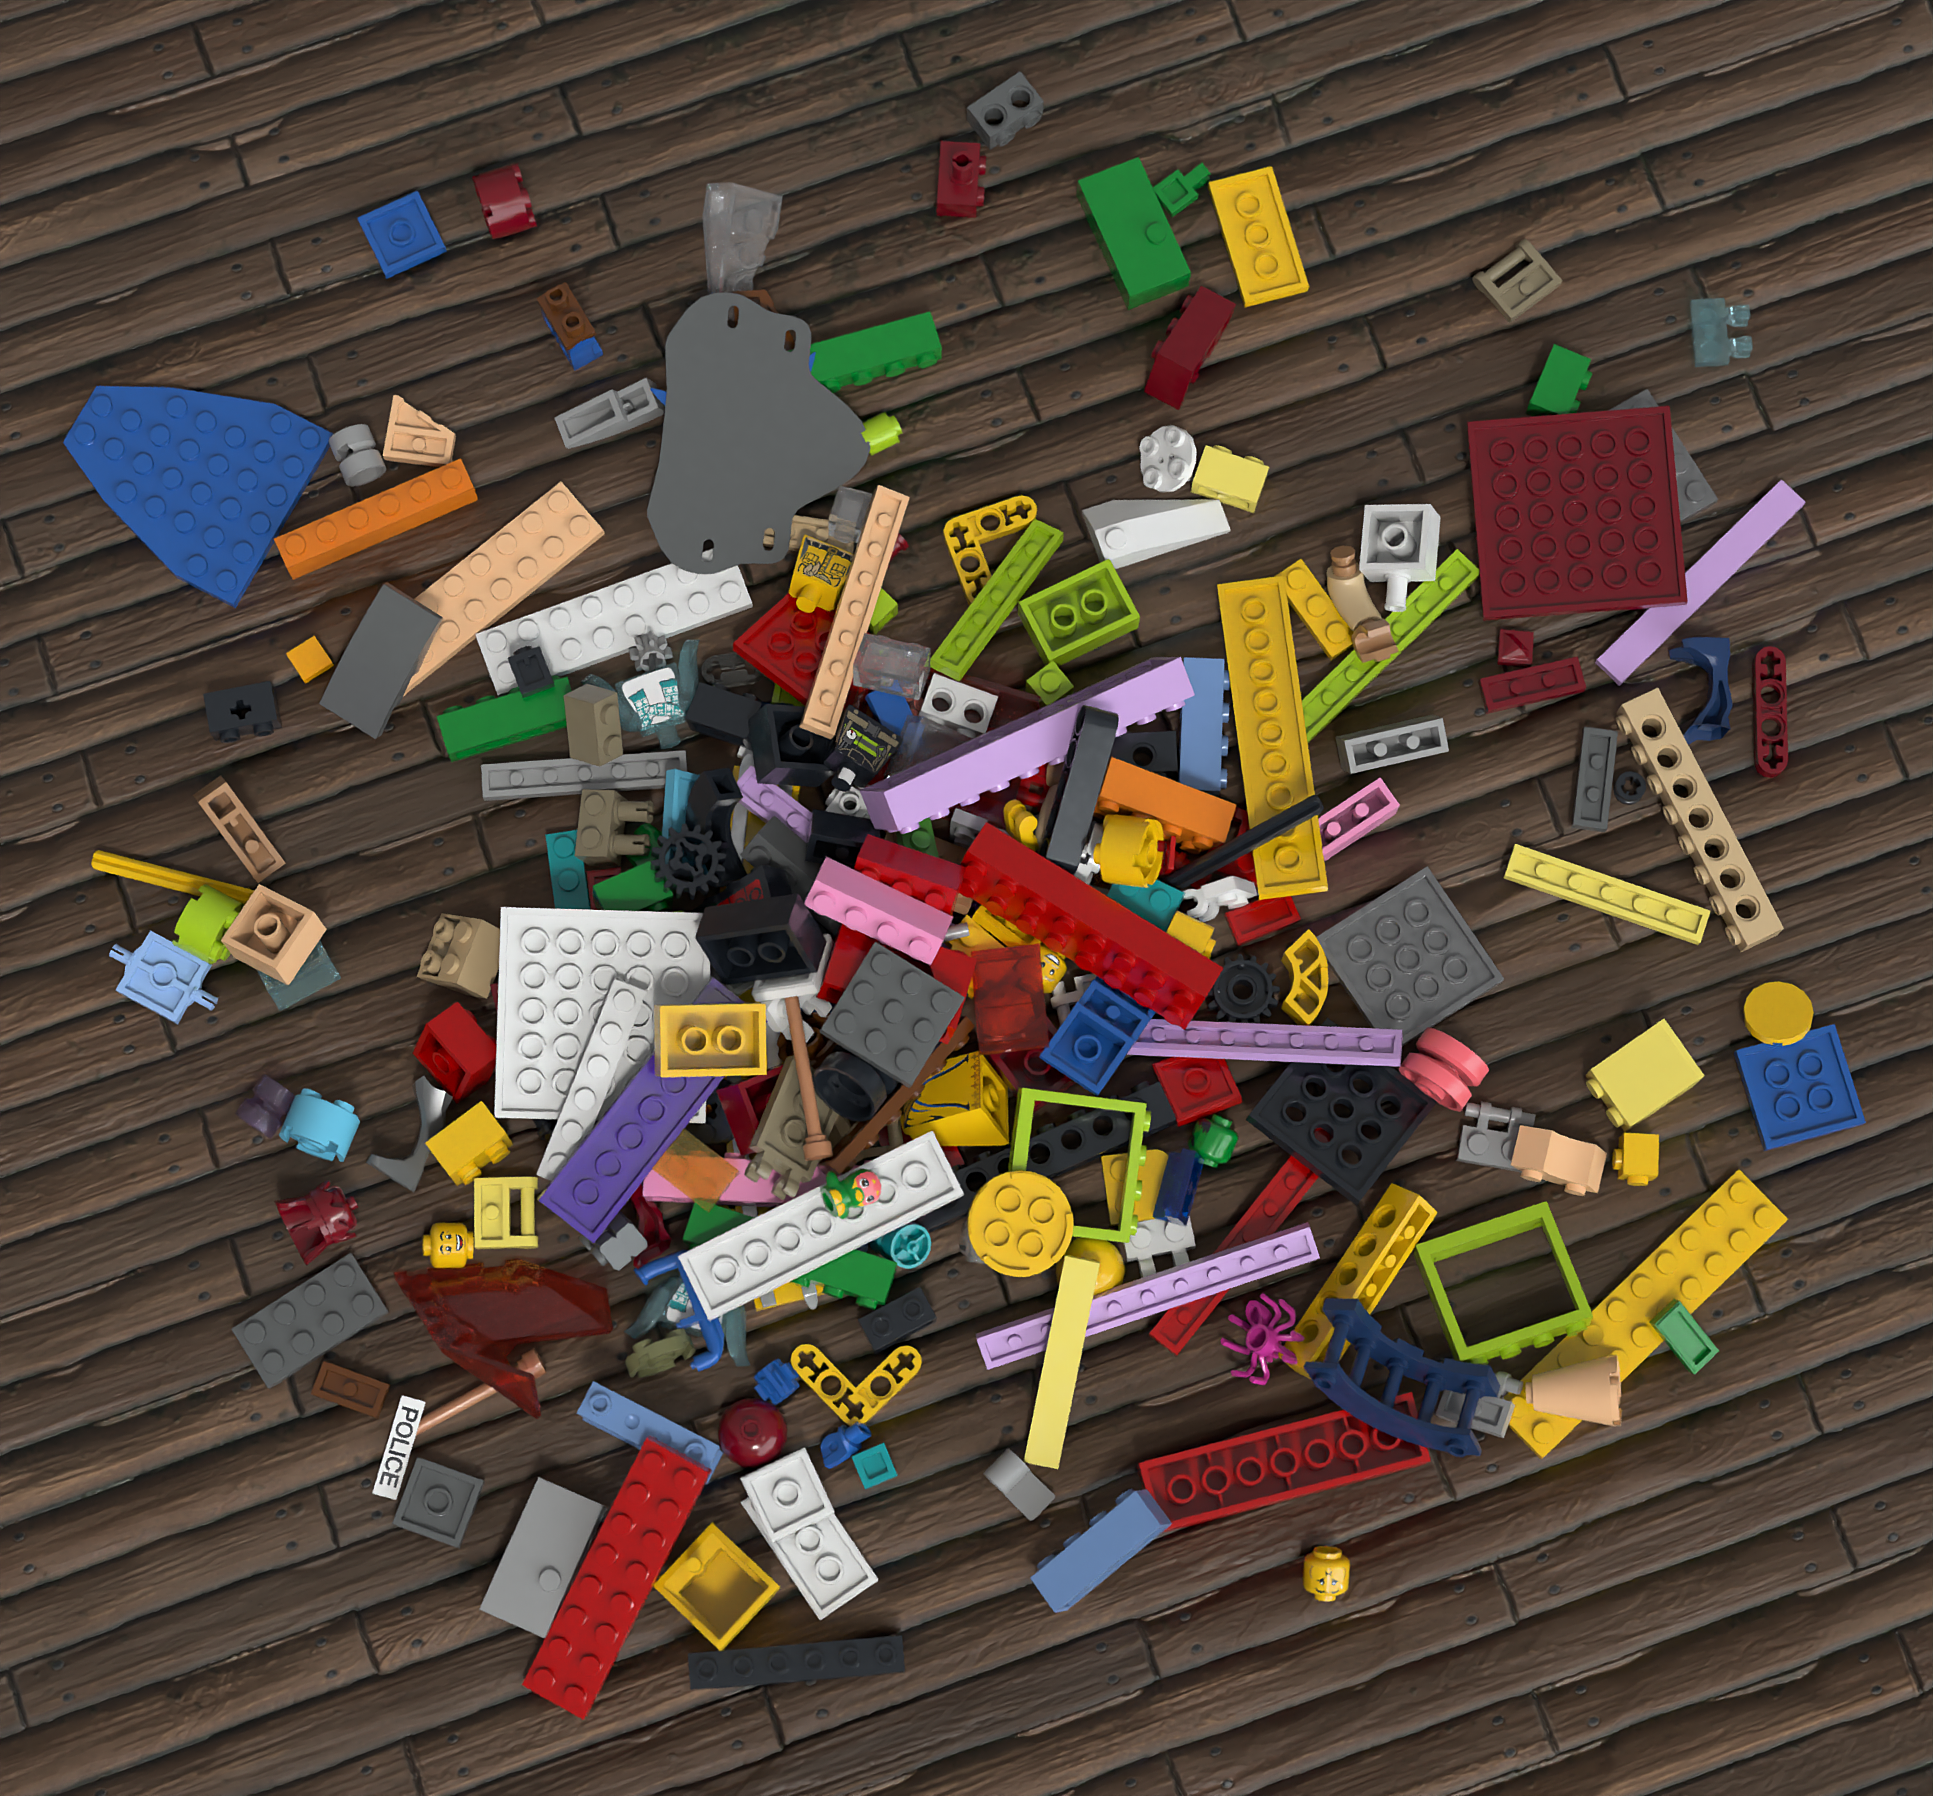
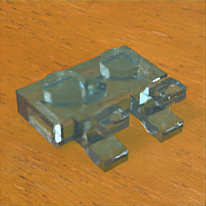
[1690,298,1753,367]

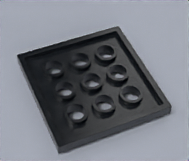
[1246,1017,1437,1206]

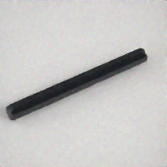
[1159,795,1324,890]

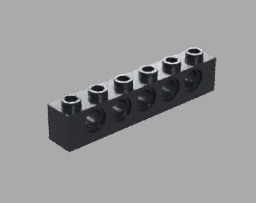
[688,1636,905,1691]

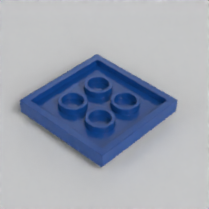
[1734,1024,1866,1151]

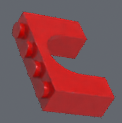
[816,923,977,1044]

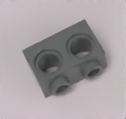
[967,72,1044,150]

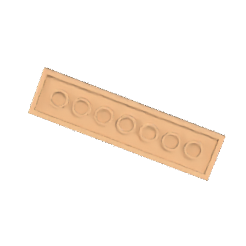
[404,482,605,696]

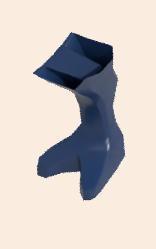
[1669,637,1733,744]

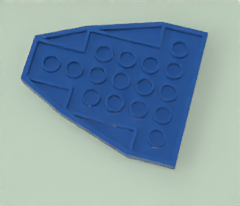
[63,386,334,608]

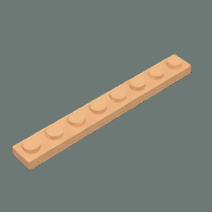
[799,485,909,739]

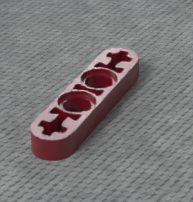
[1752,646,1788,778]

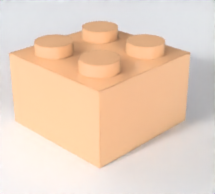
[221,884,327,986]

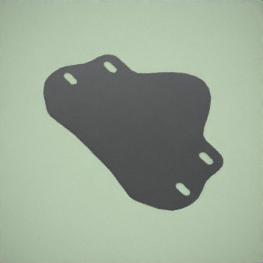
[647,292,870,574]

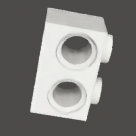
[918,673,998,741]

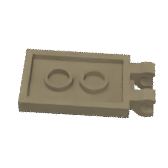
[744,1056,838,1200]

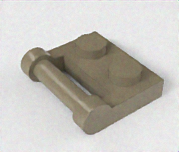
[1472,239,1563,323]

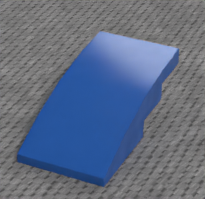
[1039,976,1156,1096]

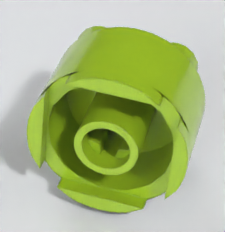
[172,884,244,964]

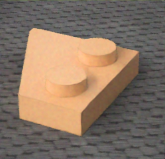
[383,395,456,467]

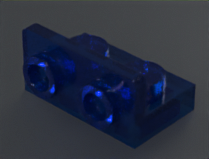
[1153,1148,1204,1227]

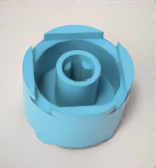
[279,1088,360,1162]

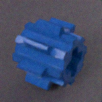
[753,1359,800,1405]

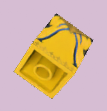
[901,1051,1009,1146]

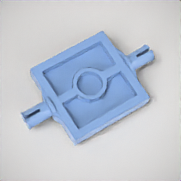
[109,931,218,1024]

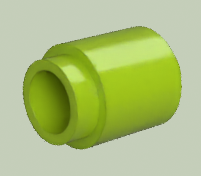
[861,412,902,456]

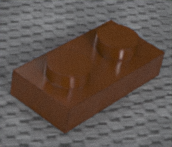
[311,1361,391,1419]

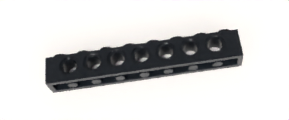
[915,1081,1176,1233]

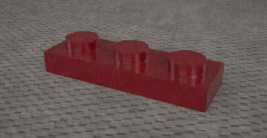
[1478,656,1586,714]

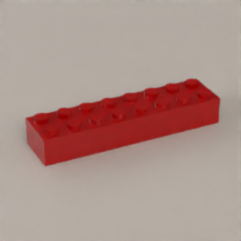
[959,822,1223,1030]
[1137,1392,1431,1533]

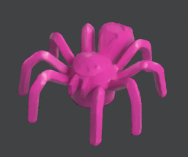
[1220,1293,1305,1385]

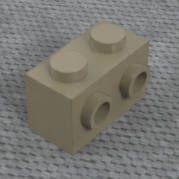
[564,684,623,767]

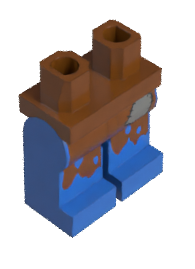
[536,282,603,371]

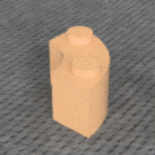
[1511,1125,1607,1196]

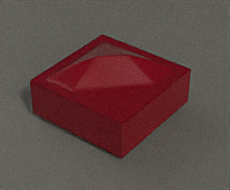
[1497,629,1534,667]

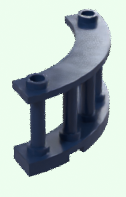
[1304,1298,1500,1457]

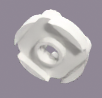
[1073,821,1104,885]

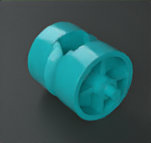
[869,1221,931,1269]

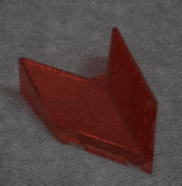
[393,1259,613,1420]

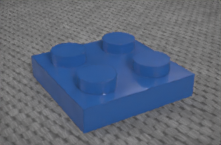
[357,191,447,279]

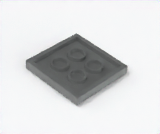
[819,942,965,1088]

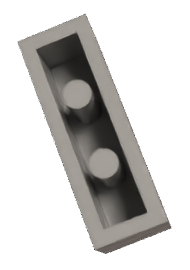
[1335,715,1449,774]

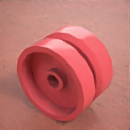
[1399,1028,1489,1112]

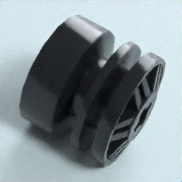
[812,1044,900,1122]

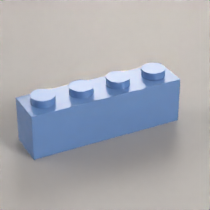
[1178,657,1230,797]
[1030,1489,1172,1613]

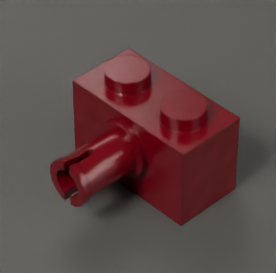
[937,141,986,218]

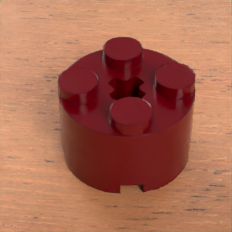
[472,163,537,240]

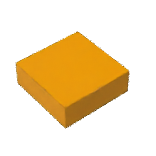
[286,635,334,684]

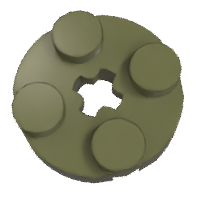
[625,1328,696,1378]

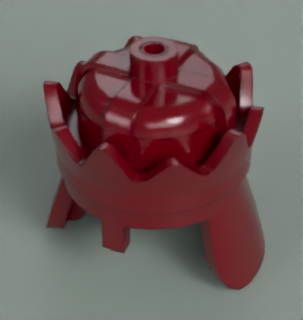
[274,1180,358,1266]

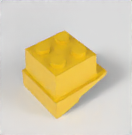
[653,1523,780,1651]

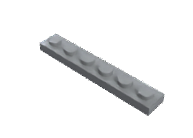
[481,750,687,801]

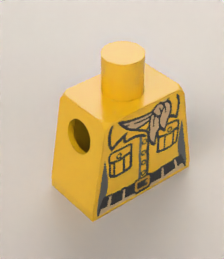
[789,535,854,613]

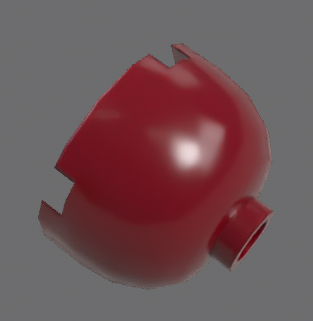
[717,1398,788,1469]

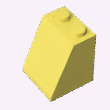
[1585,1019,1704,1132]

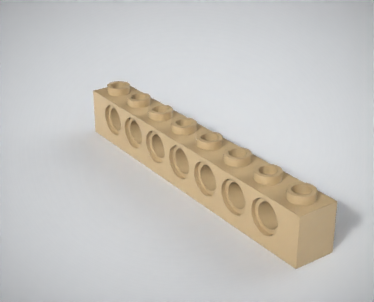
[1616,688,1784,952]

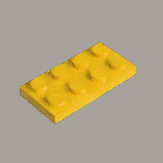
[1208,166,1309,308]

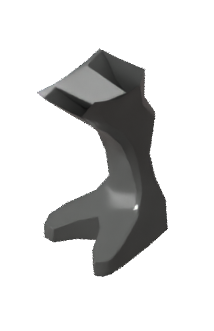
[366,1075,453,1193]

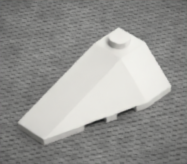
[1082,500,1230,569]

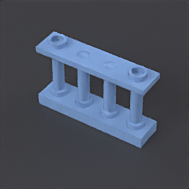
[577,1381,724,1485]

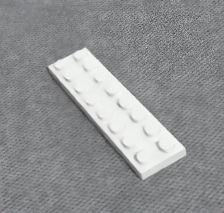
[475,548,753,697]
[678,1131,964,1321]

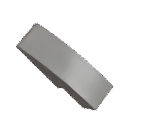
[555,378,665,449]

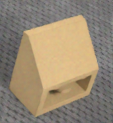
[417,913,500,999]

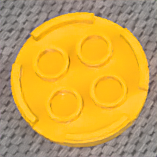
[967,1170,1073,1277]

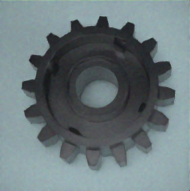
[1206,954,1280,1024]

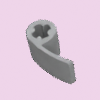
[983,1448,1055,1521]

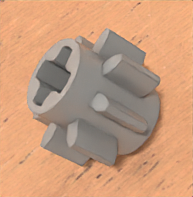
[629,631,673,673]

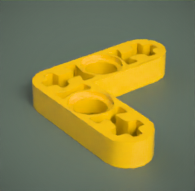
[944,495,1037,606]
[791,1344,922,1426]

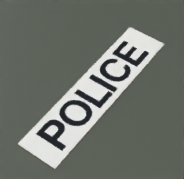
[373,1395,425,1500]

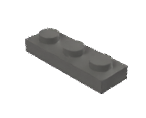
[1571,727,1618,832]

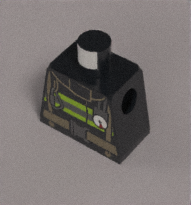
[823,704,904,792]

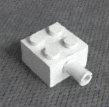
[1359,504,1440,612]

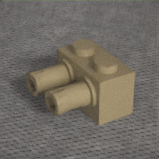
[575,789,654,867]

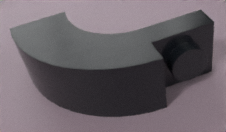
[685,768,748,888]

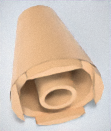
[1526,1355,1622,1426]

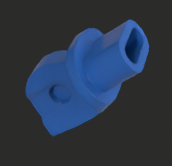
[820,1422,872,1469]

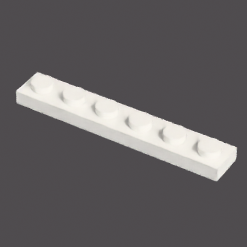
[536,979,647,1181]

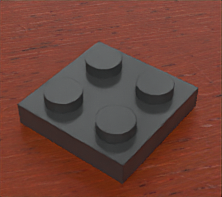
[392,1457,485,1549]

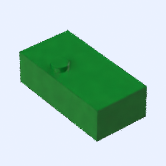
[1076,157,1191,310]

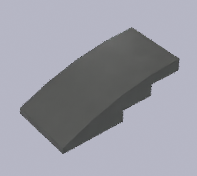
[319,582,443,739]

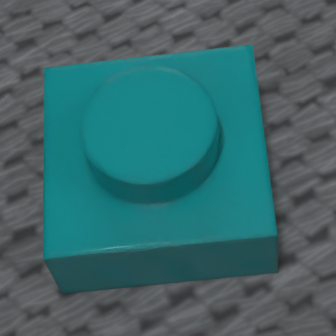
[851,1443,898,1490]

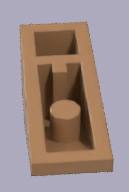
[193,775,286,883]

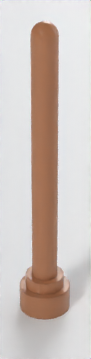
[785,996,833,1161]
[416,1348,547,1436]

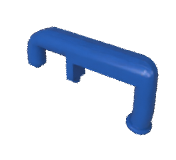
[633,1250,724,1372]

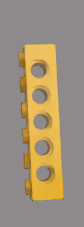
[1278,1183,1438,1380]

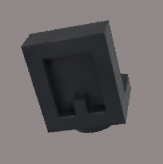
[508,646,555,698]

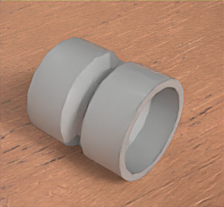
[328,424,386,487]

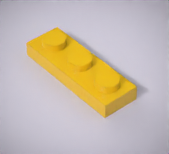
[1274,559,1354,660]

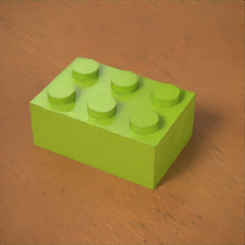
[1018,559,1140,667]

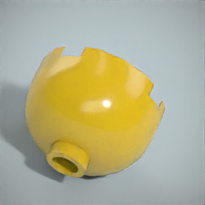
[1055,1237,1125,1296]

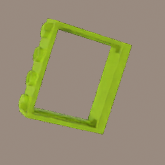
[1008,1087,1151,1243]
[1414,1201,1593,1365]

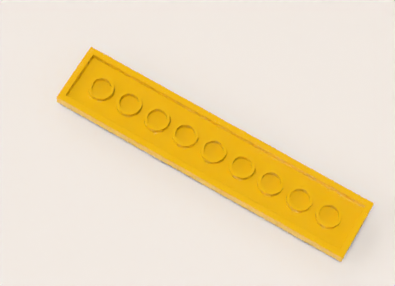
[1217,576,1328,900]
[1503,1169,1788,1459]

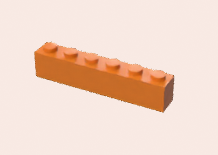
[274,458,478,580]

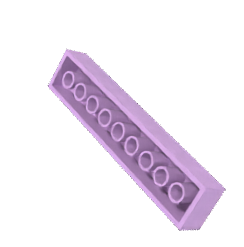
[860,657,1195,834]

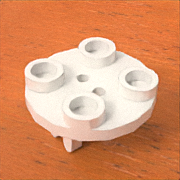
[1139,425,1196,492]

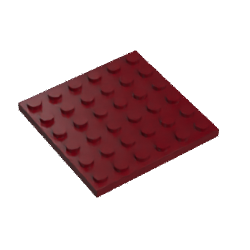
[1467,406,1688,621]

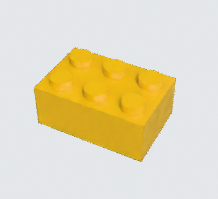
[654,1003,767,1077]

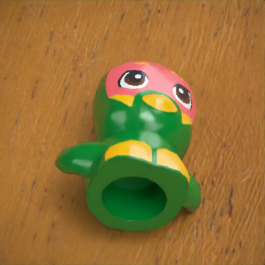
[820,1168,881,1219]

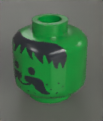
[1188,1114,1239,1168]

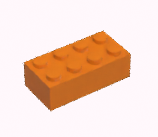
[1093,757,1236,854]

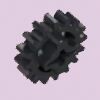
[650,823,726,900]

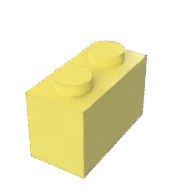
[1191,445,1269,513]

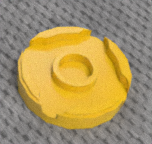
[1743,981,1814,1046]

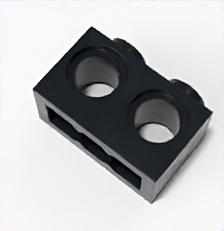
[858,1287,937,1355]

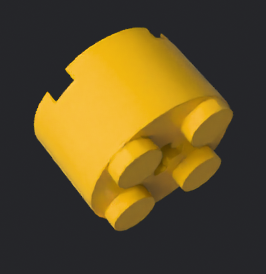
[1093,814,1164,888]

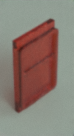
[971,944,1050,1055]

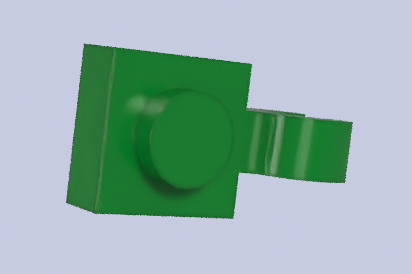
[1153,163,1210,217]

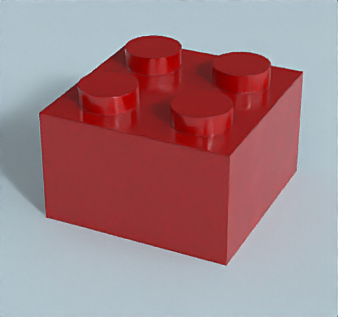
[413,1001,497,1104]

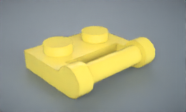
[474,1177,538,1249]

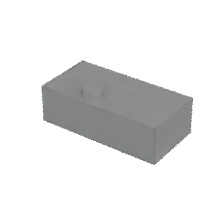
[479,1477,607,1639]

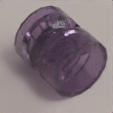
[234,1074,295,1139]

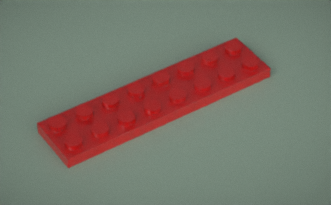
[522,1436,712,1720]

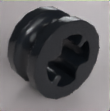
[1613,771,1646,805]

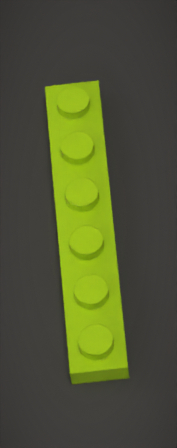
[930,519,1064,681]

